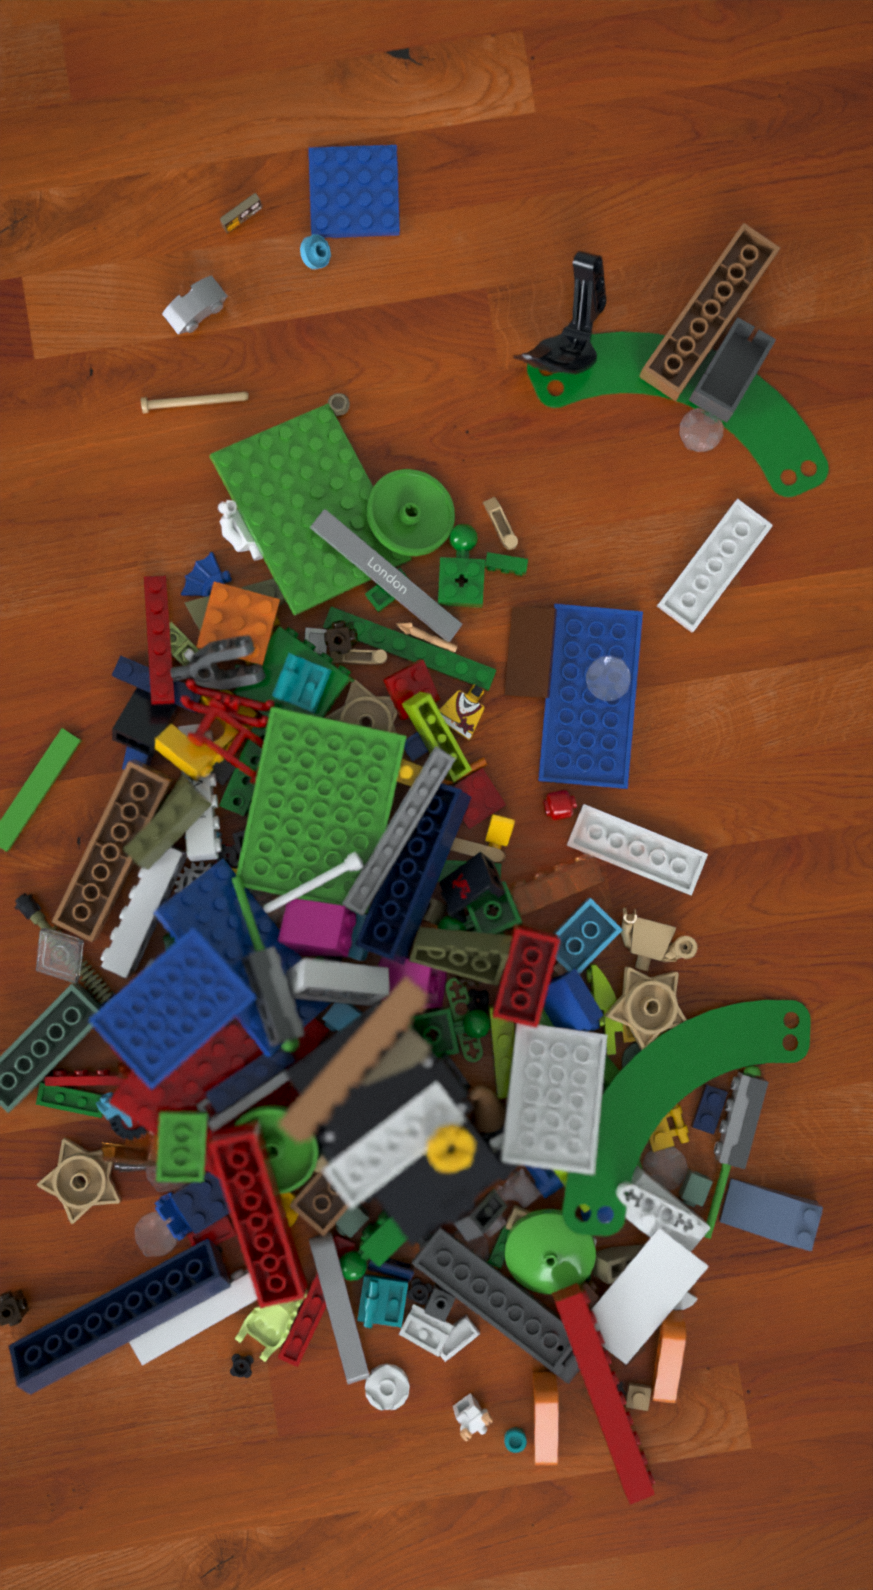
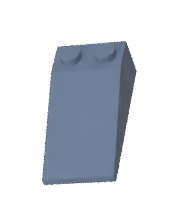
[719,1178,823,1252]

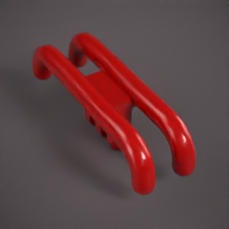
[181,679,275,728]

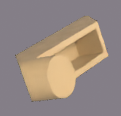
[483,497,518,550]
[330,649,387,665]
[450,838,506,863]

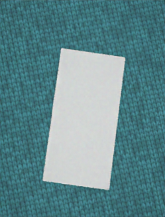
[592,1228,708,1364]

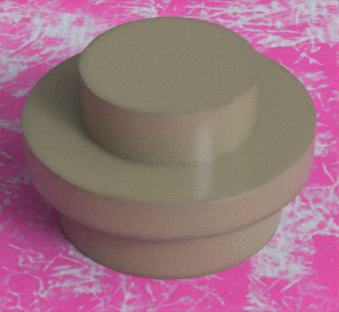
[327,393,350,416]

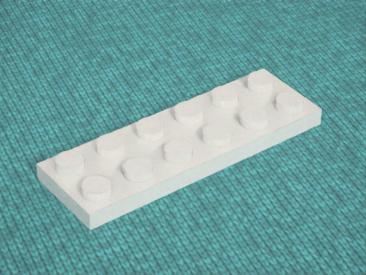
[657,499,773,633]
[567,804,708,896]
[323,1081,465,1209]

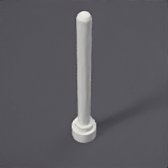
[263,851,364,913]

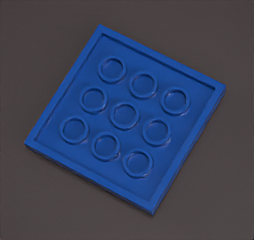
[309,145,400,238]

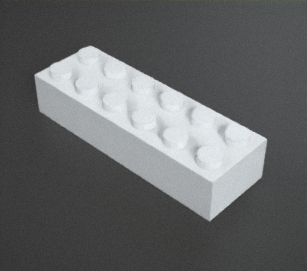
[101,845,187,978]

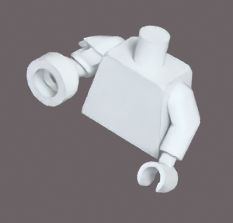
[218,500,263,561]

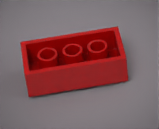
[492,924,561,1028]

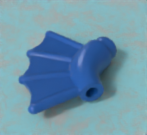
[180,552,232,597]

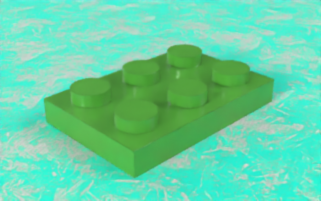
[156,1111,207,1182]

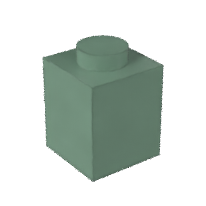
[679,1168,713,1207]
[335,1203,370,1238]

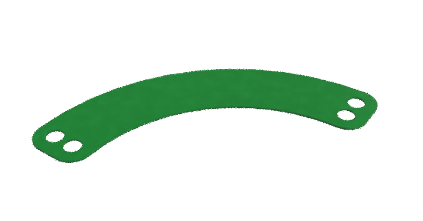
[527,331,829,497]
[562,1000,811,1236]

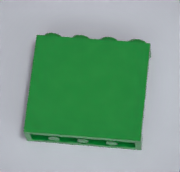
[233,626,355,718]

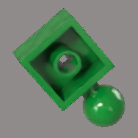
[438,524,485,608]
[438,881,523,935]
[407,1005,491,1058]
[339,1209,407,1281]

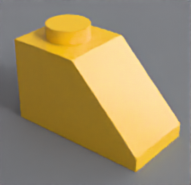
[485,815,515,849]

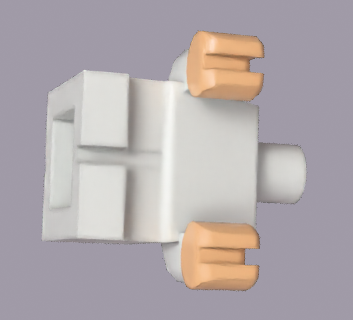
[453,1393,493,1441]

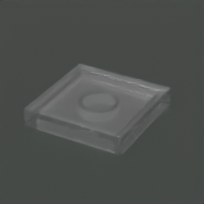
[36,928,84,983]

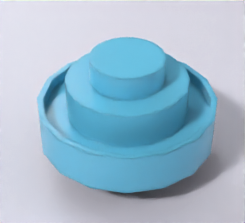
[300,234,331,269]

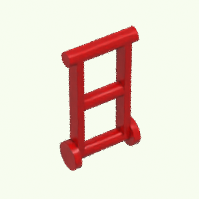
[187,699,264,785]

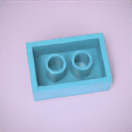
[553,897,622,974]

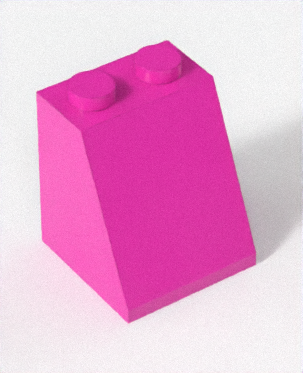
[278,899,356,957]
[378,956,447,1009]

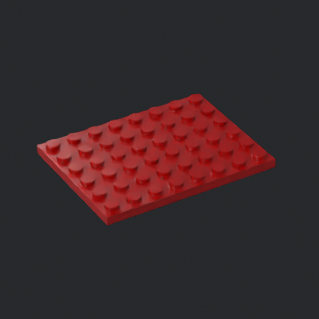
[108,1016,329,1179]

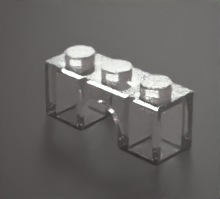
[485,1168,541,1238]

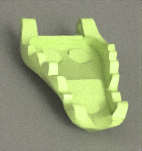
[234,1288,308,1362]

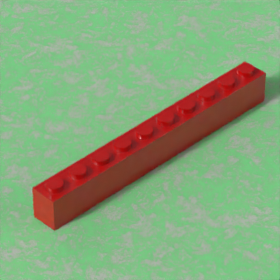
[552,1283,655,1505]

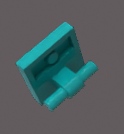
[272,653,332,713]
[357,1274,409,1328]

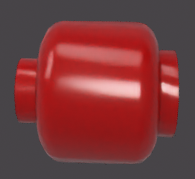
[543,790,577,821]

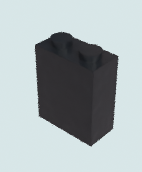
[112,688,178,758]

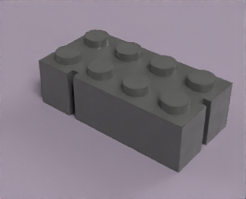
[689,317,776,423]

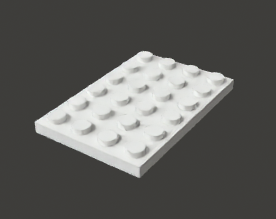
[501,1023,607,1175]

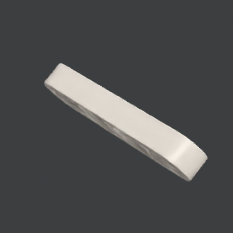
[617,1182,697,1235]

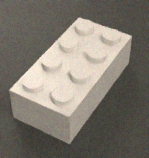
[625,1165,710,1252]

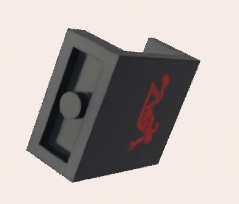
[439,851,506,923]

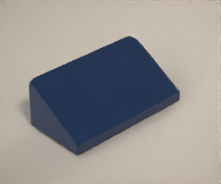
[367,1258,414,1281]

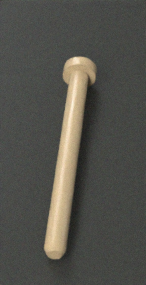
[141,392,249,413]

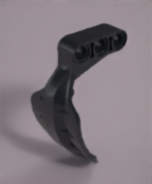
[513,251,606,374]

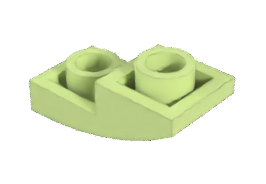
[169,622,199,666]

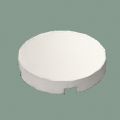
[365,1363,410,1411]

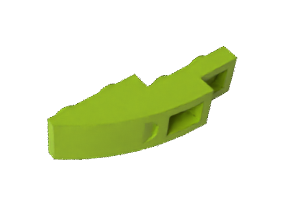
[586,963,623,1055]

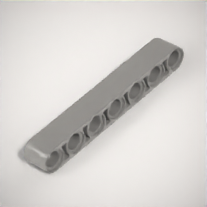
[309,1232,370,1385]

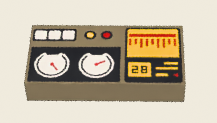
[220,193,262,234]

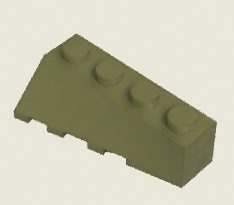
[123,774,212,870]

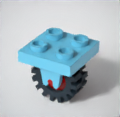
[96,1092,147,1140]

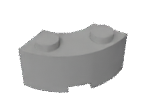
[162,275,228,334]

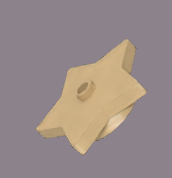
[325,680,397,733]
[605,966,686,1050]
[37,1138,122,1224]

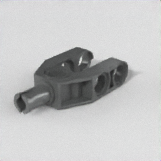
[171,635,265,690]

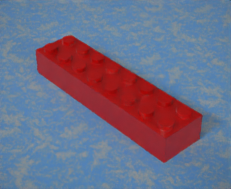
[209,1121,307,1308]

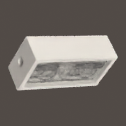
[287,959,389,1006]

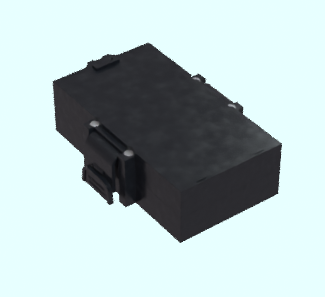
[285,1000,507,1246]

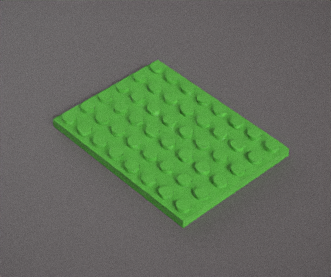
[210,403,412,616]
[236,707,406,913]

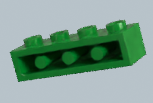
[219,727,267,817]

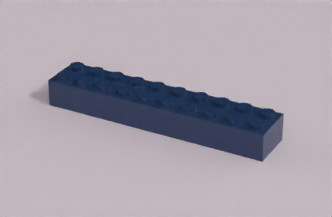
[9,1238,231,1395]

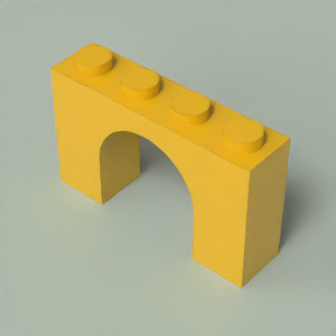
[155,688,257,782]

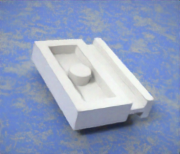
[399,1304,454,1357]

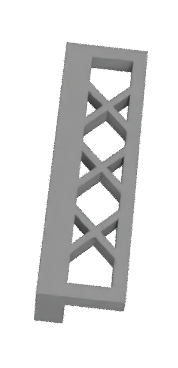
[196,1068,289,1131]

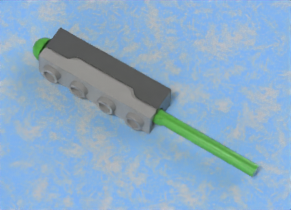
[232,876,304,1052]
[704,1065,769,1239]

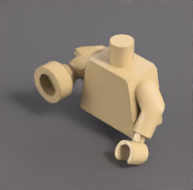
[620,908,697,971]

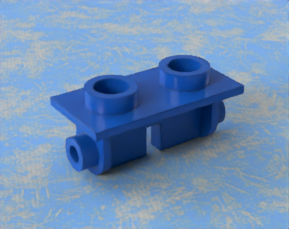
[155,1192,193,1241]

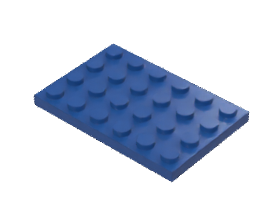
[89,926,257,1090]

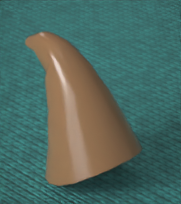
[469,1086,506,1133]

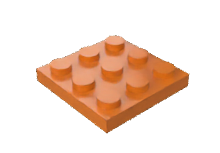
[197,581,280,665]

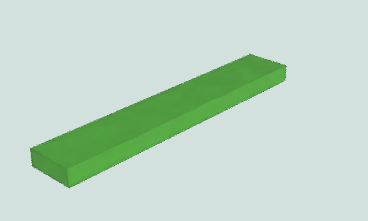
[0,728,82,852]

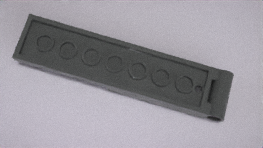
[412,1226,580,1384]

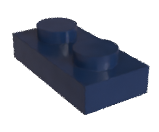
[691,1084,728,1135]

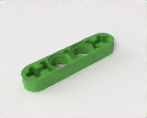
[446,977,483,1062]

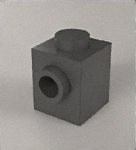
[424,1282,456,1322]

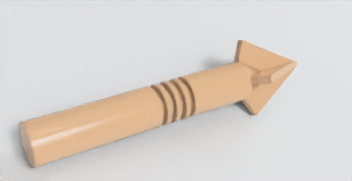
[396,622,458,654]

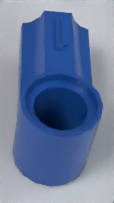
[525,1165,564,1199]

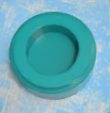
[504,1427,527,1453]

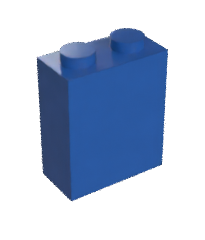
[543,968,603,1031]

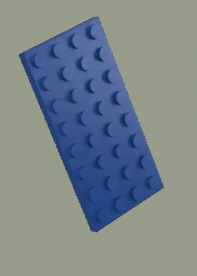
[538,604,643,789]
[153,858,332,1057]

